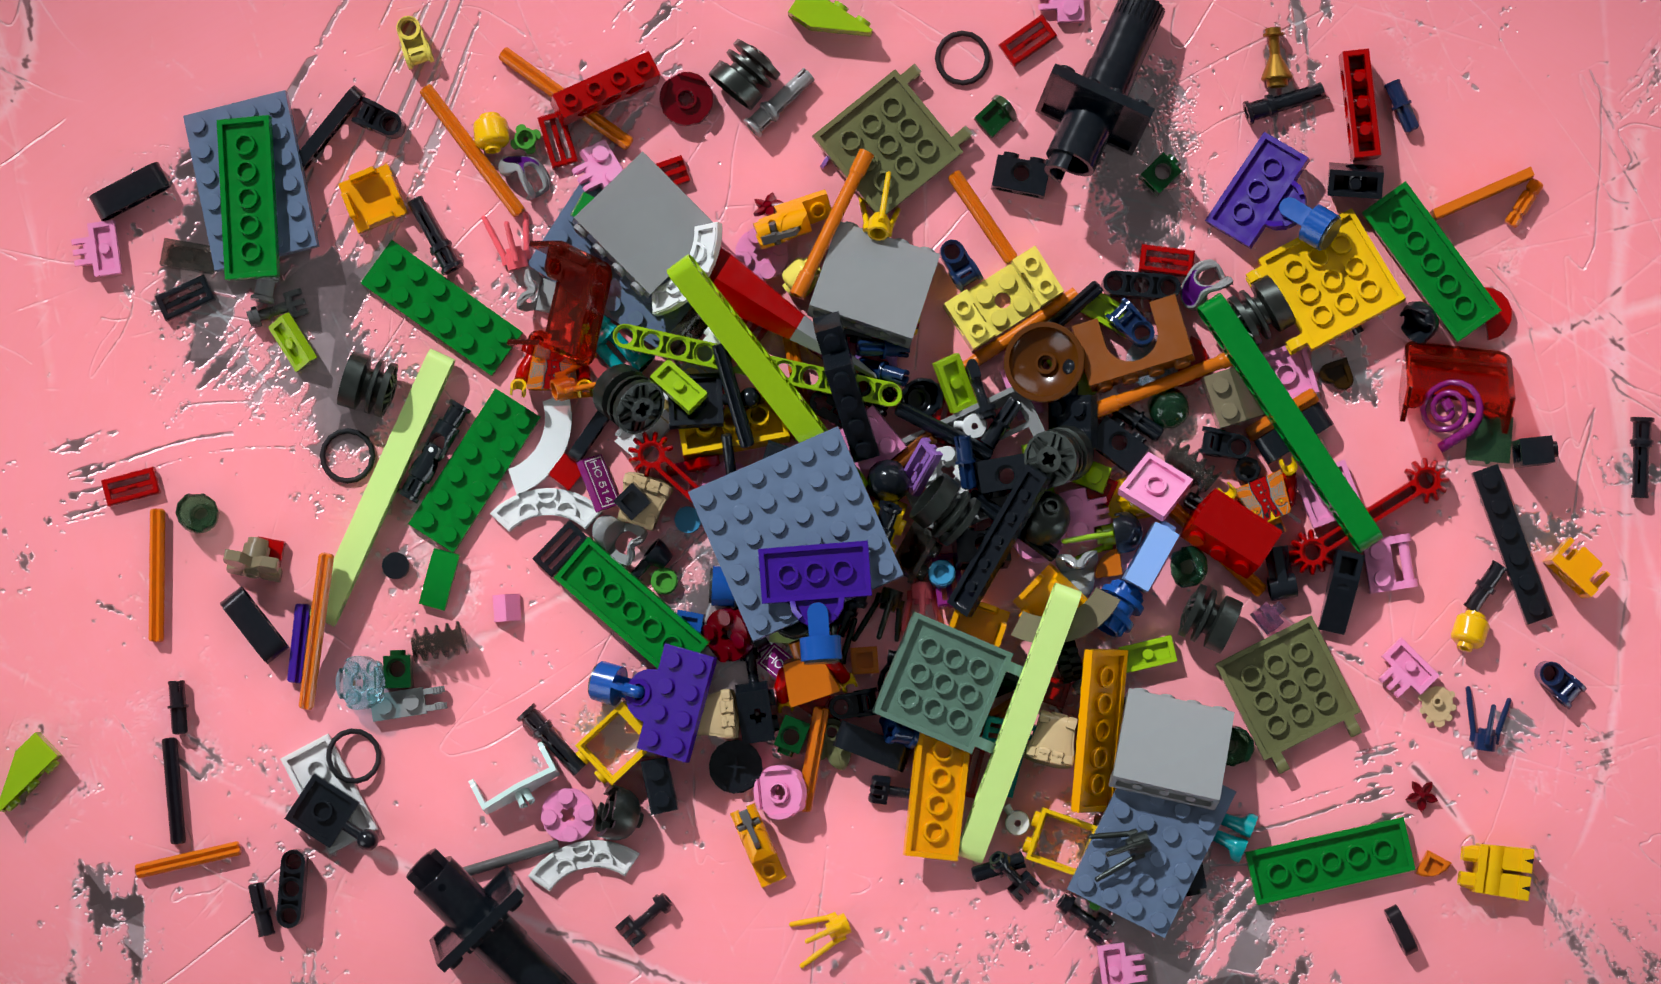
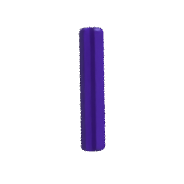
[287,603,311,683]

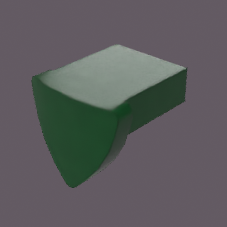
[974,95,1017,138]

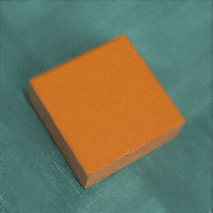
[850,646,879,675]

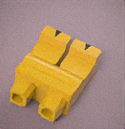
[1457,843,1535,901]

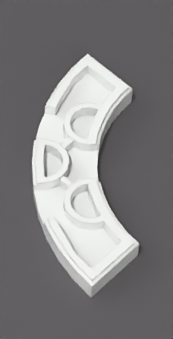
[652,222,722,316]
[508,398,572,495]
[490,488,604,532]
[528,840,640,891]

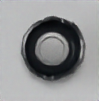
[1400,301,1439,344]
[900,378,944,416]
[867,459,910,503]
[1113,511,1143,554]

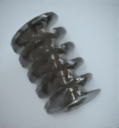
[1164,438,1222,496]
[411,621,469,663]

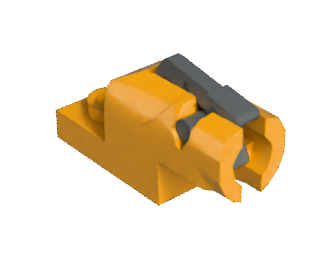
[753,189,831,250]
[730,803,787,888]

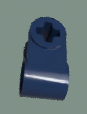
[939,239,983,292]
[1105,297,1155,348]
[1534,661,1587,709]
[879,716,919,749]

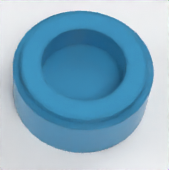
[674,506,701,533]
[928,560,955,588]

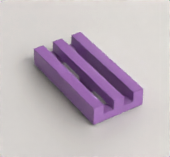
[904,437,943,496]

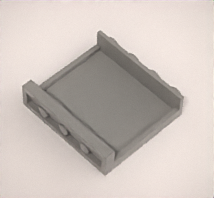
[572,151,713,298]
[807,221,940,349]
[1109,688,1235,811]

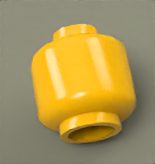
[473,112,509,154]
[1451,610,1490,652]

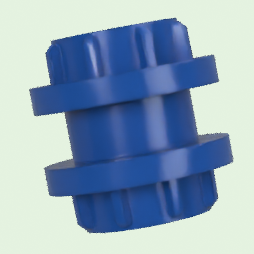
[1098,579,1144,637]

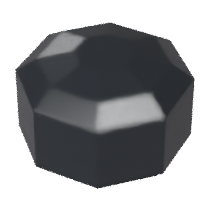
[1233,457,1261,484]

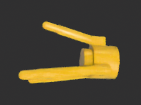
[858,171,901,241]
[789,912,852,968]

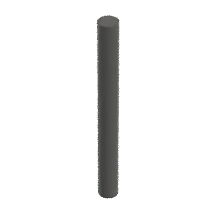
[463,839,560,876]

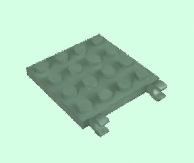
[872,611,1023,754]

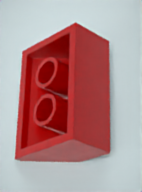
[1180,488,1283,579]

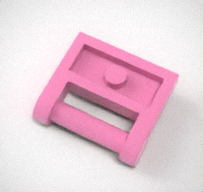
[1363,533,1418,594]

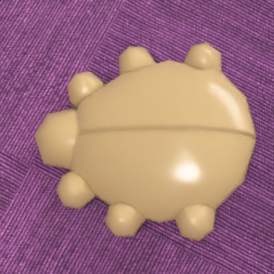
[1418,686,1457,728]

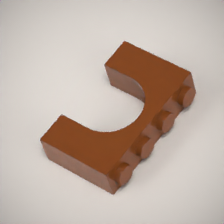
[1072,294,1196,393]

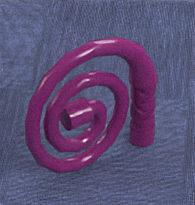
[1420,379,1484,453]

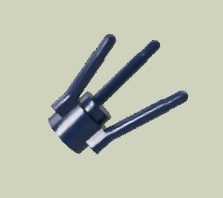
[1466,686,1512,752]

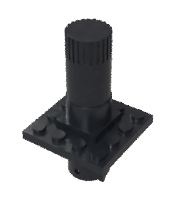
[1035,0,1165,183]
[406,848,577,984]

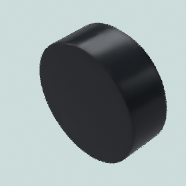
[382,552,410,579]

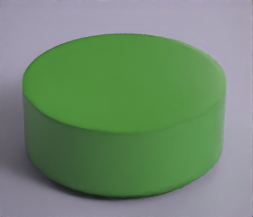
[651,567,678,595]

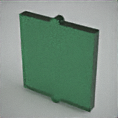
[1465,412,1513,464]

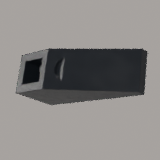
[1318,549,1365,635]

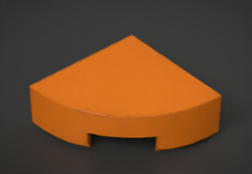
[1095,549,1123,579]
[1415,850,1452,877]

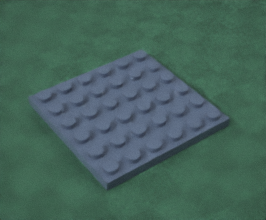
[688,426,904,642]

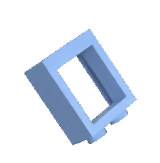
[1121,521,1179,593]

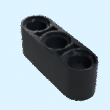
[89,162,171,221]
[1101,270,1181,300]
[1254,401,1334,465]
[220,586,289,664]
[833,720,913,773]
[276,849,309,928]

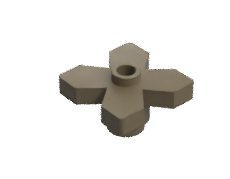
[223,537,283,582]

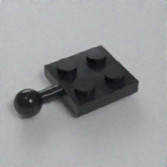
[1048,359,1098,449]
[668,372,761,430]
[284,773,379,851]

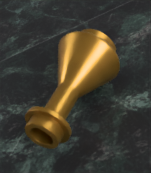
[1261,27,1293,88]

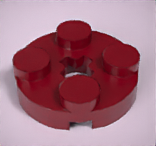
[659,72,713,126]
[702,607,753,662]

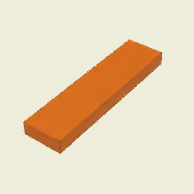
[1429,167,1535,221]

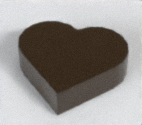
[1319,357,1354,391]

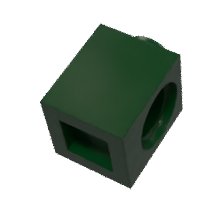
[1139,152,1182,197]
[383,650,414,688]
[774,714,811,757]

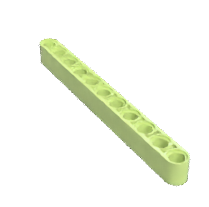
[309,349,456,627]
[958,583,1082,863]

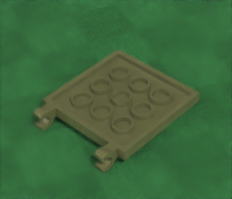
[812,64,973,214]
[1214,616,1362,774]

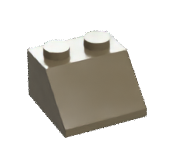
[1201,367,1265,429]

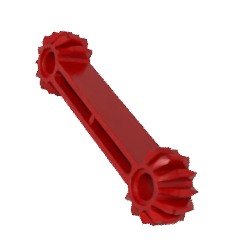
[628,431,699,504]
[1289,458,1449,575]

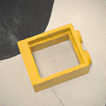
[575,701,648,785]
[1022,807,1097,875]

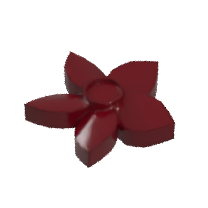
[753,192,784,217]
[1405,781,1438,812]

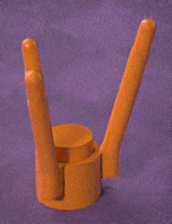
[550,353,597,401]

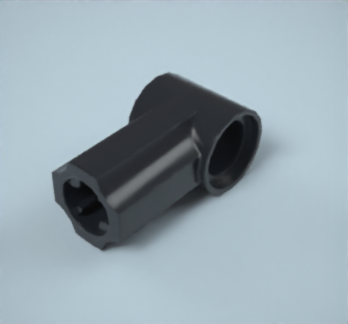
[1265,545,1298,601]

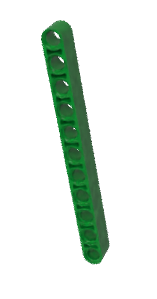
[1196,293,1383,553]

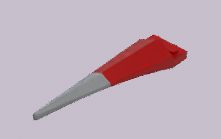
[709,247,877,378]

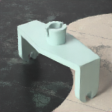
[468,741,560,815]

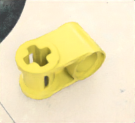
[396,16,435,70]

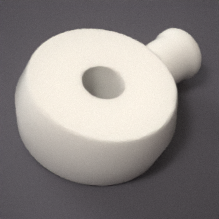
[954,413,987,439]
[1003,804,1030,836]

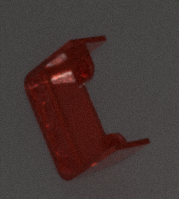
[507,241,612,366]
[1398,341,1516,434]

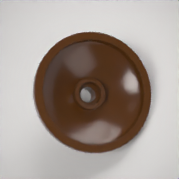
[1004,322,1085,403]

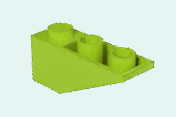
[788,0,873,37]
[0,732,62,812]

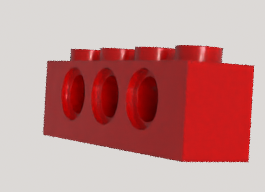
[1338,48,1381,162]
[551,51,661,127]

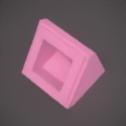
[493,594,521,622]

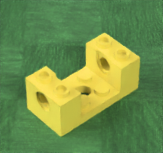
[943,246,1064,352]

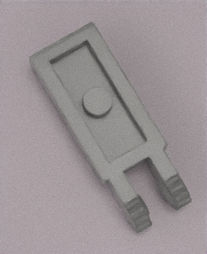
[369,686,448,722]

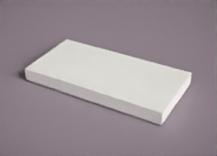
[280,733,379,854]

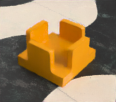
[338,163,409,234]
[1542,537,1611,599]
[1012,562,1088,617]
[949,601,1010,647]

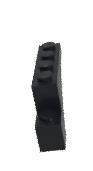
[813,311,880,463]

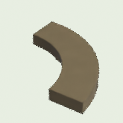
[1011,587,1121,643]

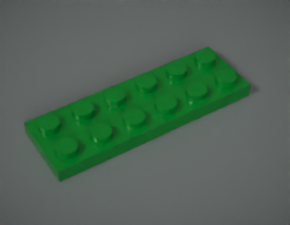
[216,115,280,281]
[1361,181,1502,343]
[361,239,523,376]
[408,388,541,553]
[554,537,711,669]
[1244,817,1416,905]

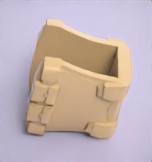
[617,472,674,531]
[697,689,740,739]
[1023,710,1078,769]

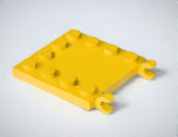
[1245,208,1406,356]

